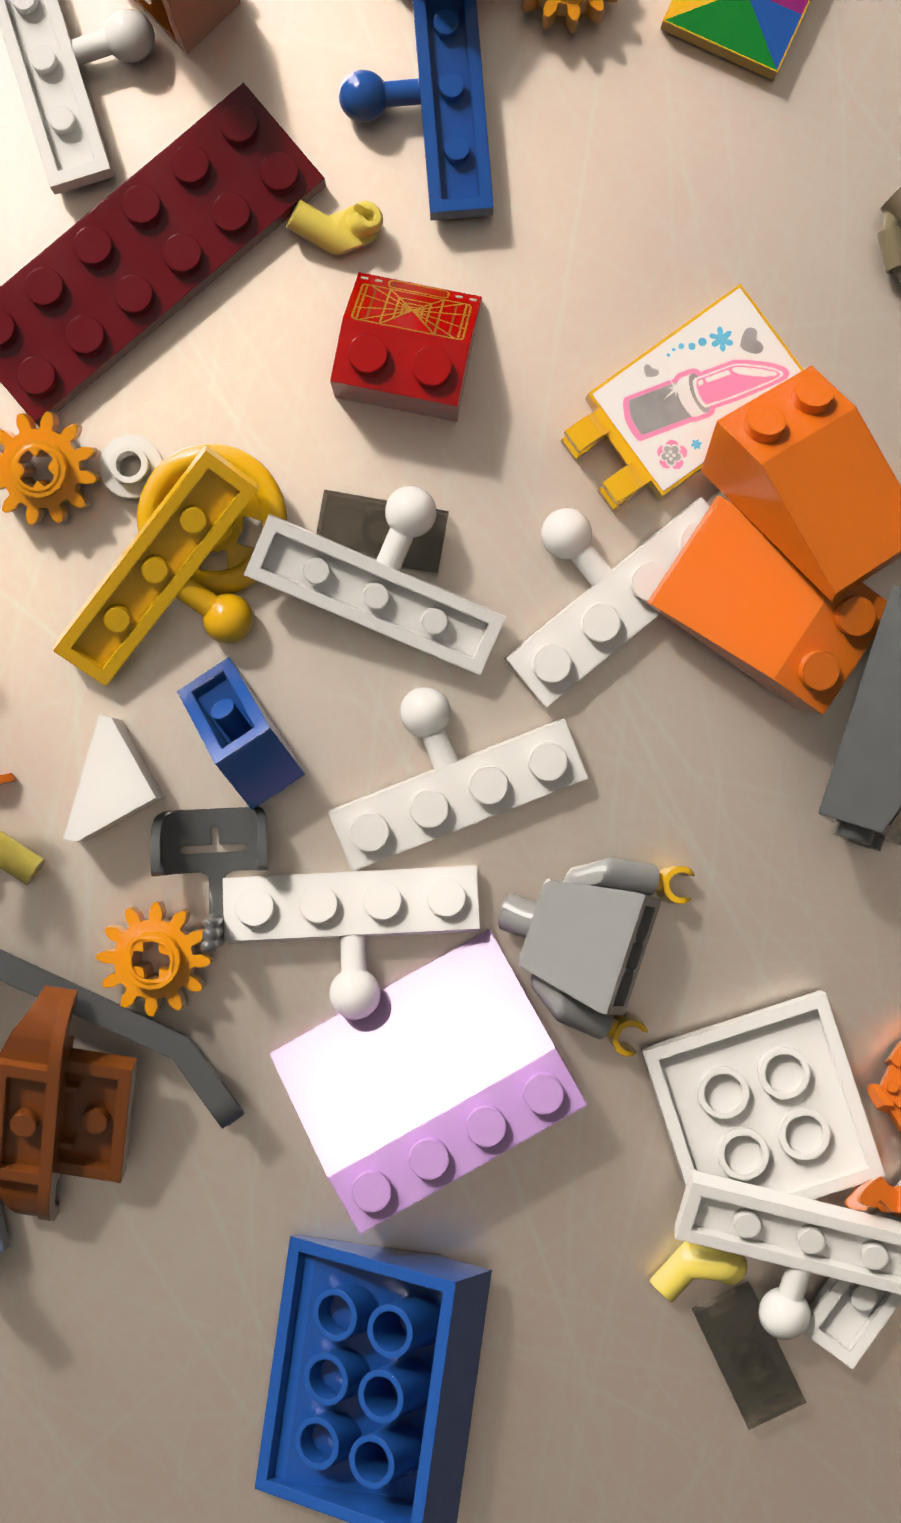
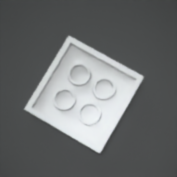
[641,990,885,1200]

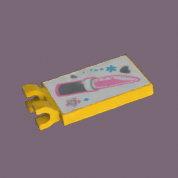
[561,284,804,511]

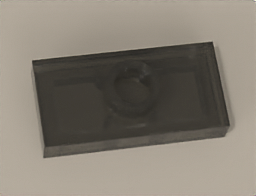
[316,489,449,576]
[691,1281,806,1430]

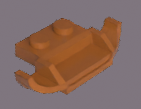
[0,985,137,1221]

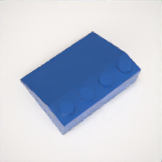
[255,1234,492,1523]

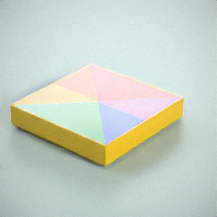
[660,0,810,81]

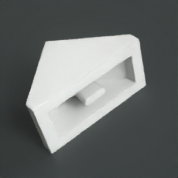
[63,714,166,842]

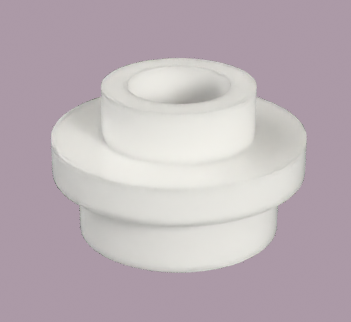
[99,435,163,499]

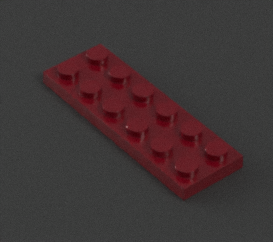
[0,82,326,427]

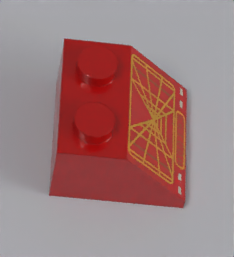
[330,272,482,422]

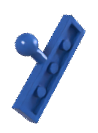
[338,0,494,221]

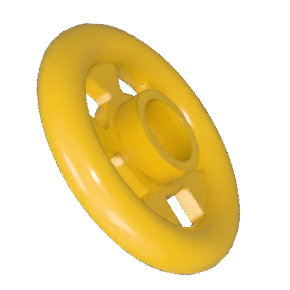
[137,443,287,596]

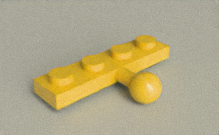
[53,444,259,687]

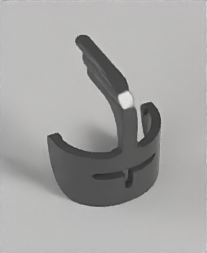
[150,806,269,953]

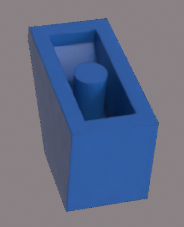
[177,657,305,810]

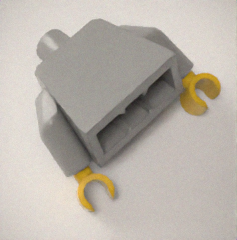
[498,857,695,1057]

